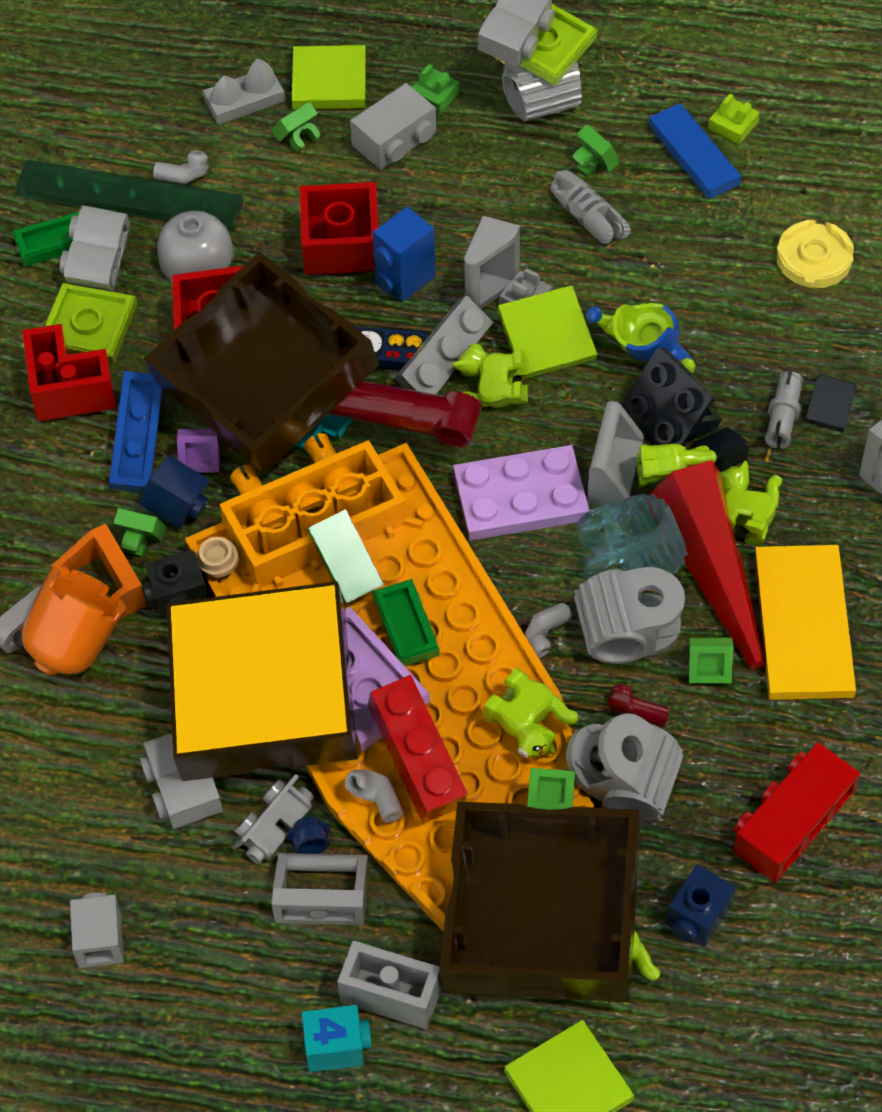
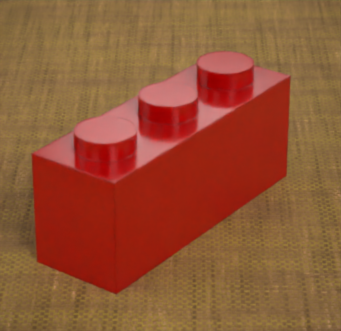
[367,675,468,824]
[733,742,861,884]

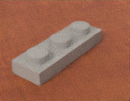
[394,295,493,394]

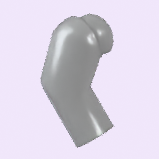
[153,150,209,185]
[524,603,572,658]
[345,769,404,823]

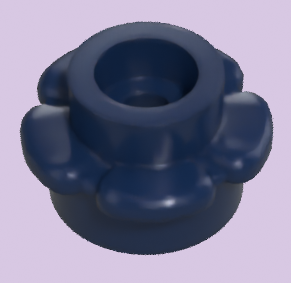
[287,817,331,854]

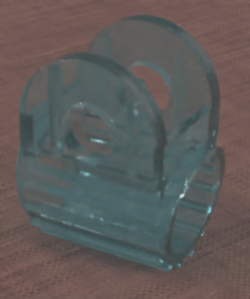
[577,494,688,581]

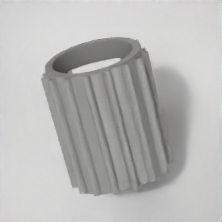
[502,62,582,121]
[574,567,685,664]
[566,713,684,822]

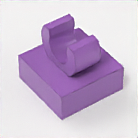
[177,429,221,473]

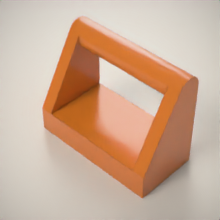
[50,523,147,618]

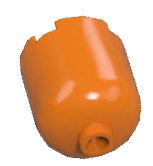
[21,567,126,675]

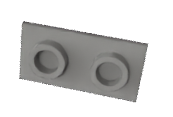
[231,774,314,864]

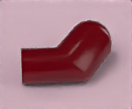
[607,684,669,728]

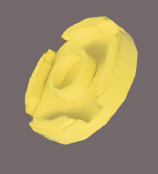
[776,220,854,288]

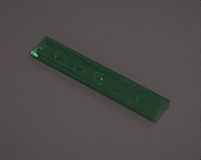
[16,160,244,232]

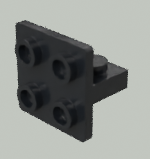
[621,347,722,446]

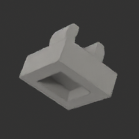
[499,268,553,305]

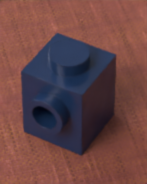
[139,455,210,530]
[666,864,736,947]

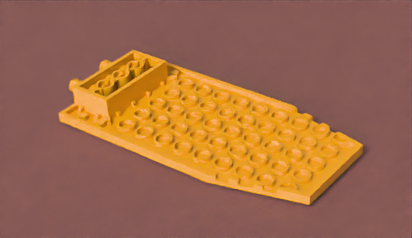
[185,433,594,932]

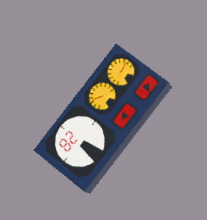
[354,326,427,370]

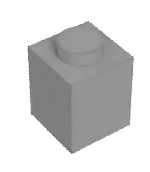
[70,893,124,968]

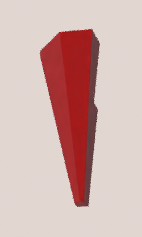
[646,460,765,670]

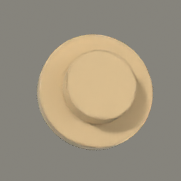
[197,537,239,578]

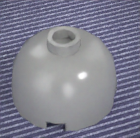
[157,210,234,282]

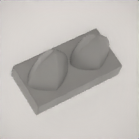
[203,58,285,125]

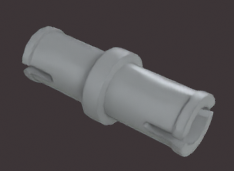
[765,371,804,449]

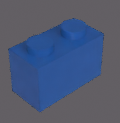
[373,207,436,302]

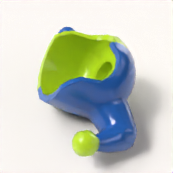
[586,303,696,373]

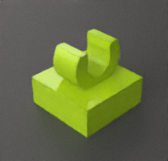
[708,93,760,145]

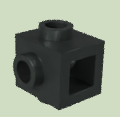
[141,550,208,620]

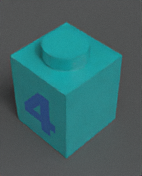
[302,1005,372,1072]

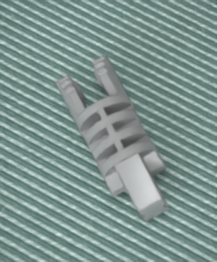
[550,169,631,244]

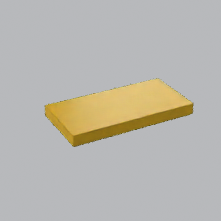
[754,545,856,700]

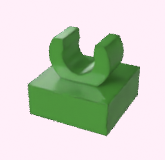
[412,64,460,115]
[271,101,320,152]
[572,124,620,176]
[113,508,166,557]
[688,638,733,683]
[528,768,575,810]

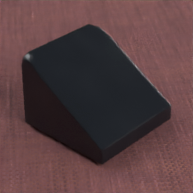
[805,375,857,432]
[692,427,749,471]

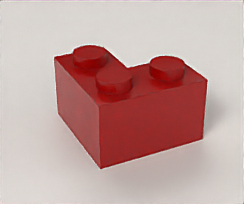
[22,324,117,421]

